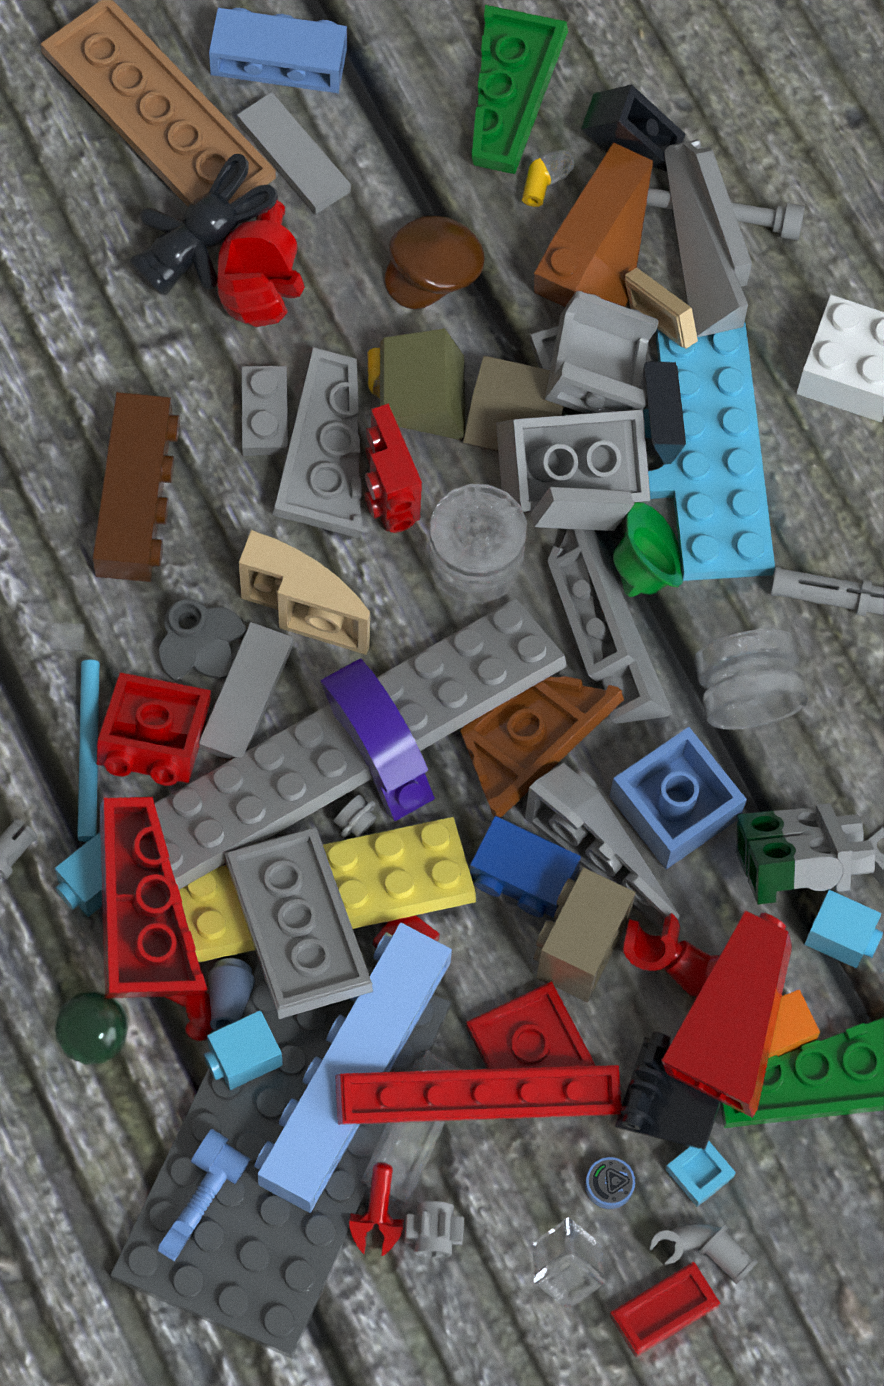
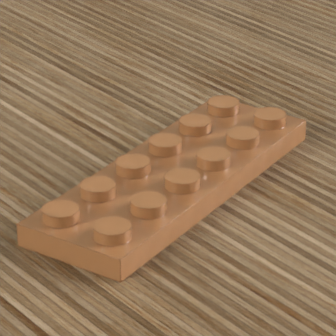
[41,0,276,207]

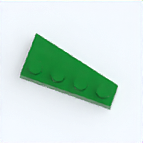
[472,5,568,174]
[720,1018,884,1128]

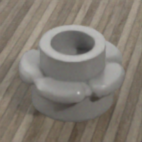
[334,794,377,837]

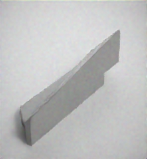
[664,139,752,337]
[547,529,672,724]

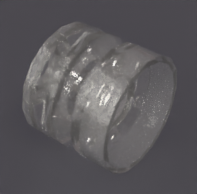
[428,484,527,603]

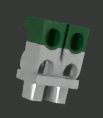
[736,803,875,905]

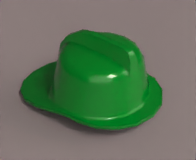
[613,502,683,597]

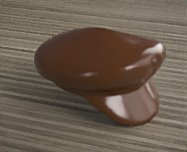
[384,216,485,309]

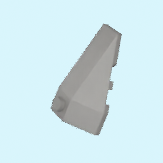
[525,763,680,930]

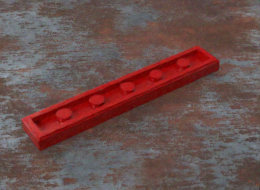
[335,1065,622,1125]

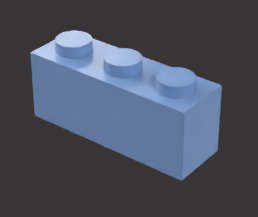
[209,8,347,94]

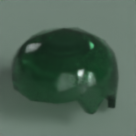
[55,990,129,1065]

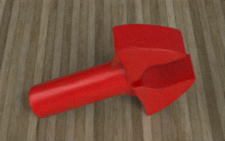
[349,1162,404,1256]

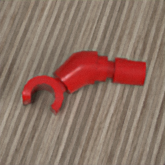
[623,913,720,997]

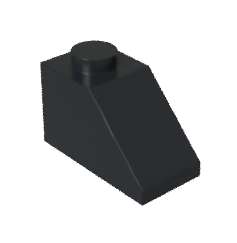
[581,84,686,171]

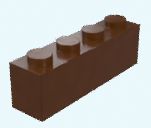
[93,392,180,582]

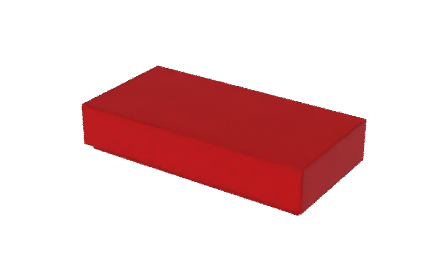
[610,1262,721,1357]

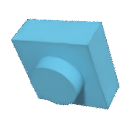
[665,1140,736,1207]

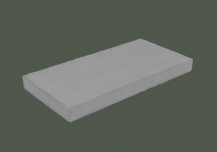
[224,827,373,1019]

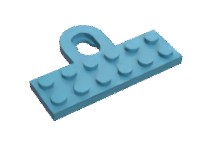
[643,323,775,581]

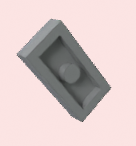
[242,366,288,456]

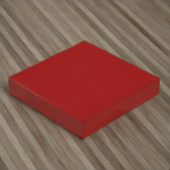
[465,981,596,1069]

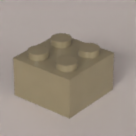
[533,867,636,1003]

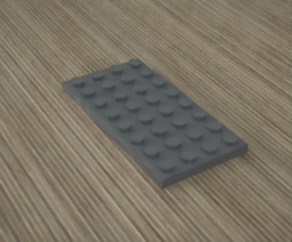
[111,962,451,1359]

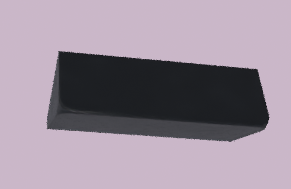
[644,361,686,464]

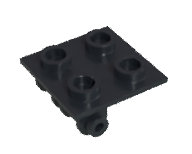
[615,1032,721,1150]

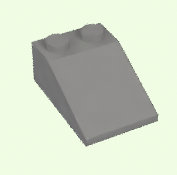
[496,410,651,514]

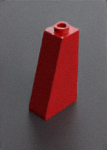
[662,910,792,1118]

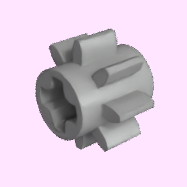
[404,1201,464,1258]

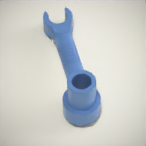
[158,1129,251,1261]

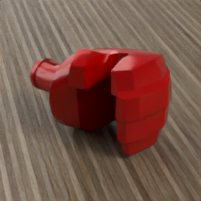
[217,200,305,327]

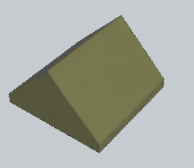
[380,328,465,440]

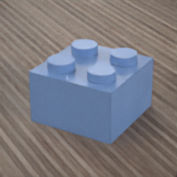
[609,727,747,869]

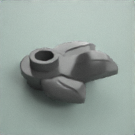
[159,599,247,681]

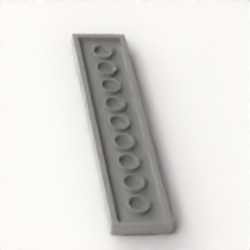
[155,598,567,890]

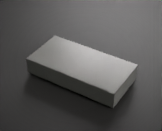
[530,487,634,531]

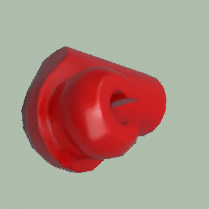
[165,992,214,1041]

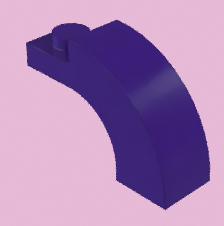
[320,658,435,821]

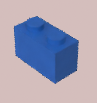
[470,816,581,918]

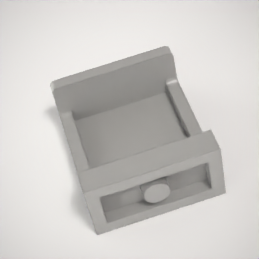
[545,291,658,414]

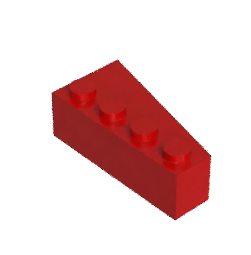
[100,797,207,998]

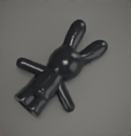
[130,154,278,296]

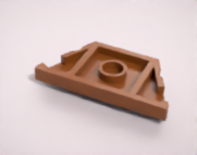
[460,676,624,818]

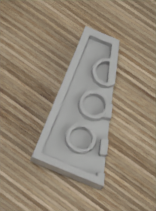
[272,347,363,538]

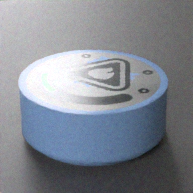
[585,1157,635,1209]

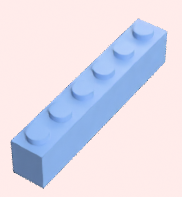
[254,922,452,1213]

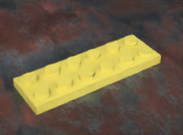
[179,817,476,962]

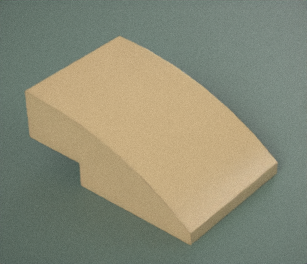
[239,530,370,655]

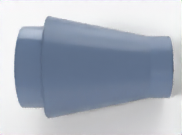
[207,958,255,1031]

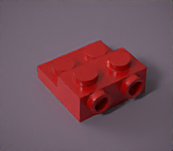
[365,403,422,533]
[97,672,211,786]

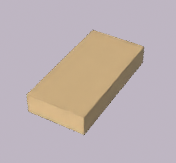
[625,268,698,349]

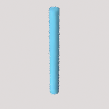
[78,660,100,842]

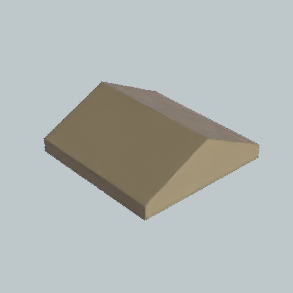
[463,356,564,452]

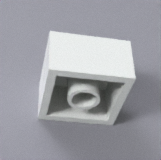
[797,295,884,423]

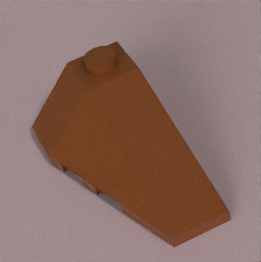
[534,142,653,307]

